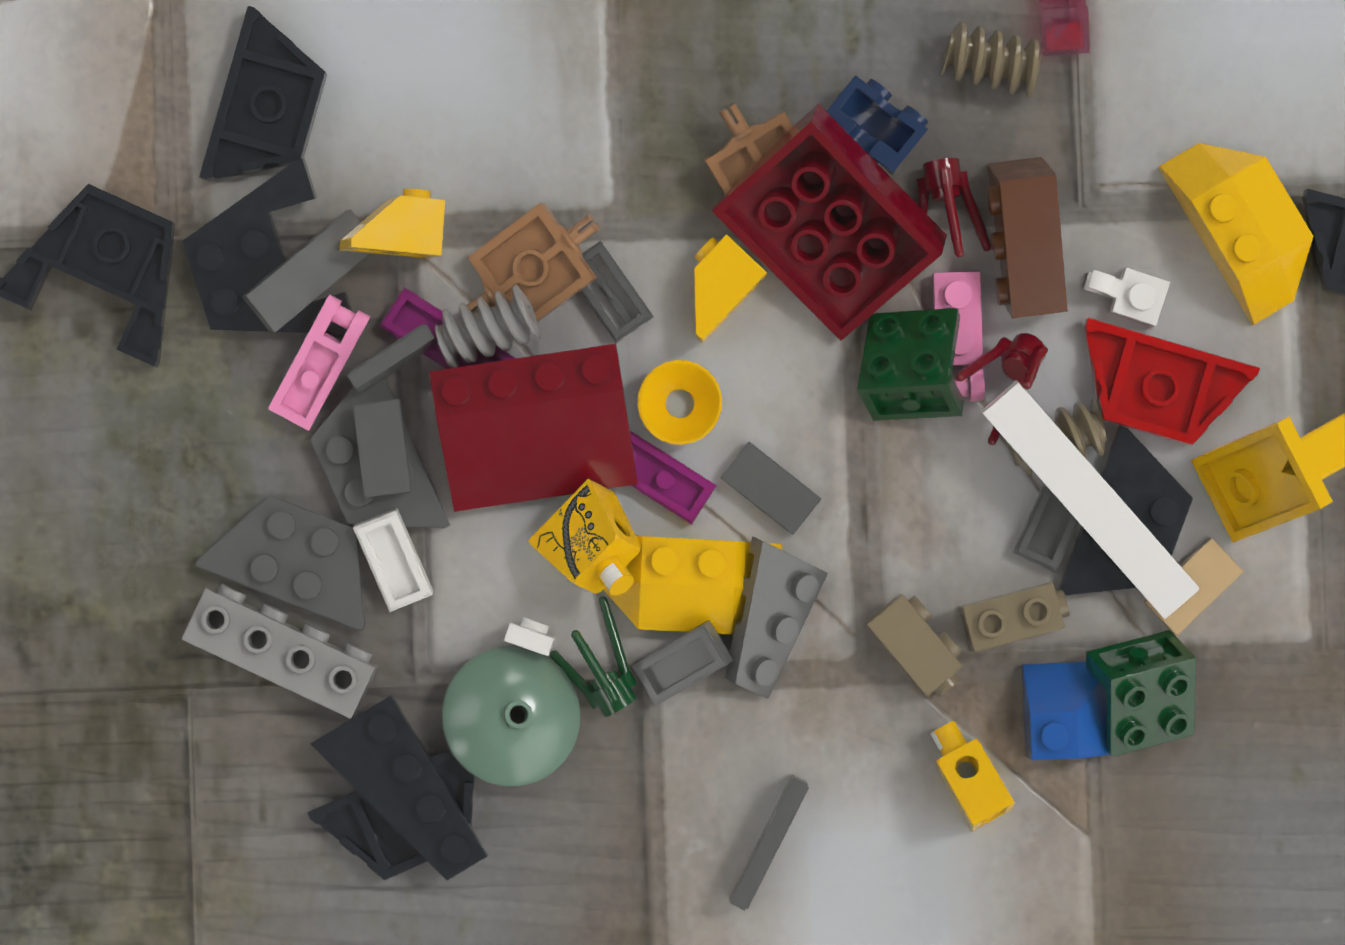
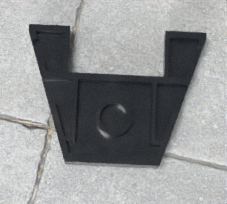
[183,158,352,334]
[0,184,175,368]

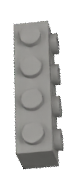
[182,584,379,719]

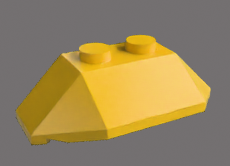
[1158,143,1313,325]
[603,536,782,634]

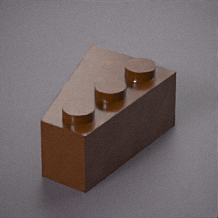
[987,157,1068,319]

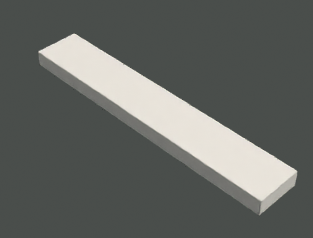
[981,380,1200,619]

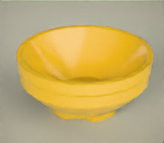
[637,360,722,445]

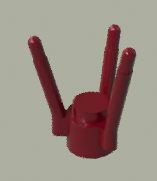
[916,158,992,258]
[955,333,1048,446]

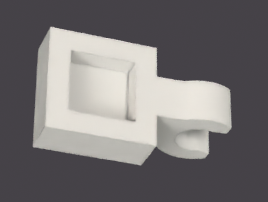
[1083,267,1170,327]

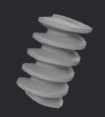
[435,284,541,368]

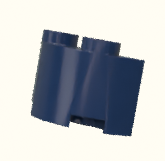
[827,75,928,175]

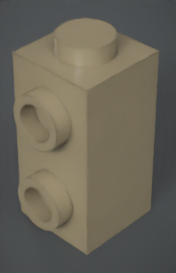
[958,583,1070,652]
[864,594,963,697]

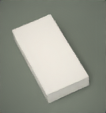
[353,508,434,612]

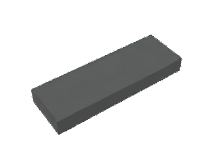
[242,209,370,333]
[729,774,809,911]

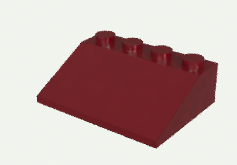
[712,103,947,341]
[429,343,638,512]

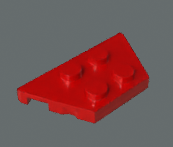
[1084,318,1260,445]

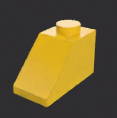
[339,189,445,259]
[694,234,767,343]

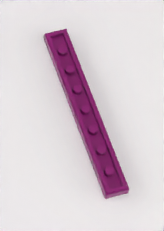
[380,287,717,525]

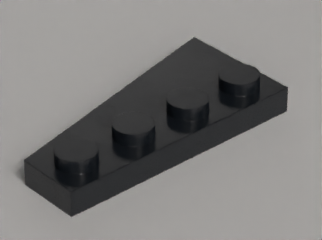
[311,695,488,881]

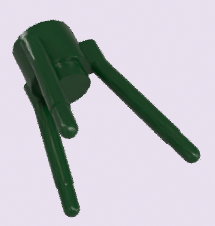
[550,596,637,717]

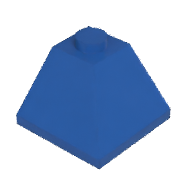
[1022,662,1110,760]

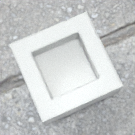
[504,617,556,656]

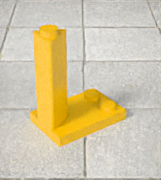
[1191,413,1345,543]

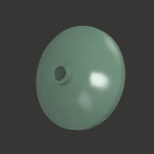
[441,646,580,787]

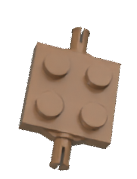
[703,103,793,195]
[466,203,600,322]

